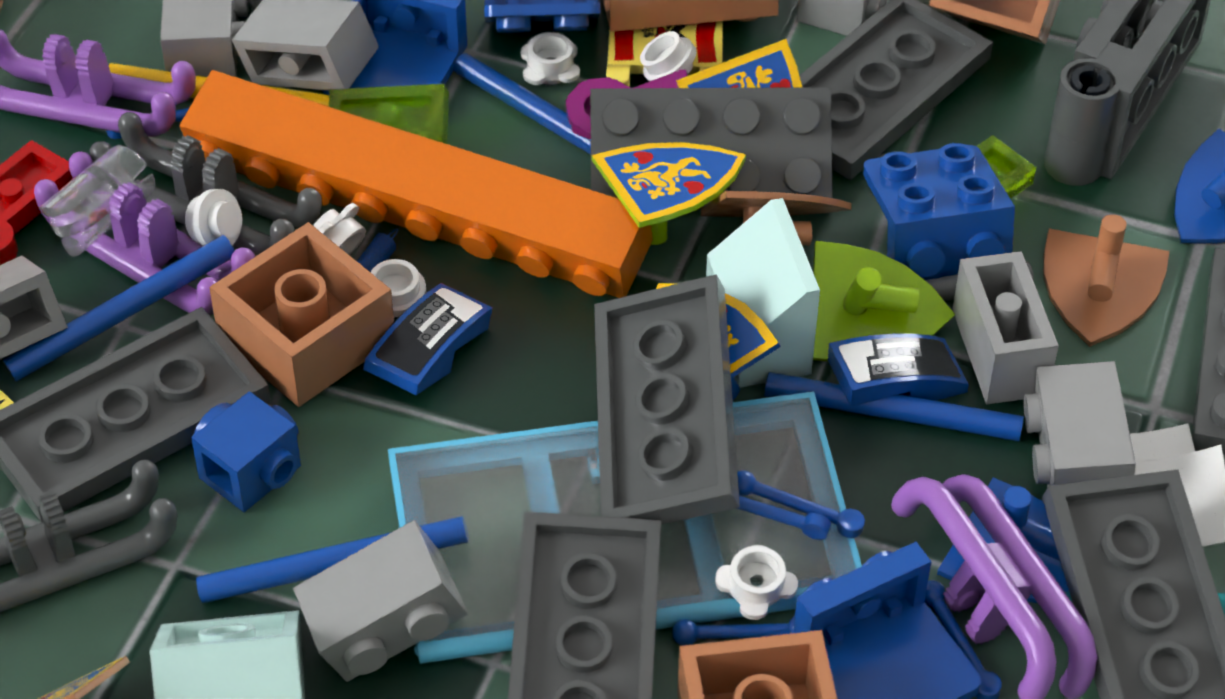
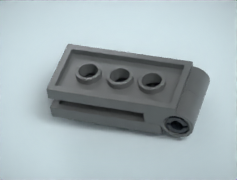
[1044,0,1211,186]

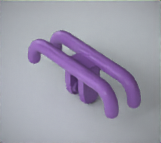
[0,29,196,137]
[34,151,255,316]
[891,474,1097,699]

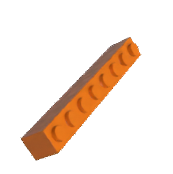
[179,70,653,298]

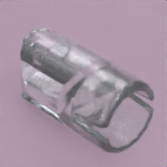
[39,145,155,257]

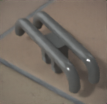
[89,112,322,256]
[0,460,177,612]

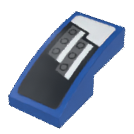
[363,283,493,395]
[828,333,969,406]

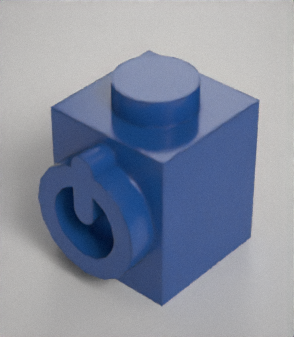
[191,391,301,512]

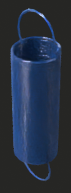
[357,228,399,272]

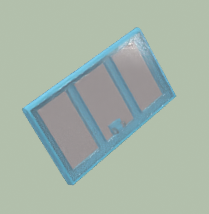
[388,391,862,664]

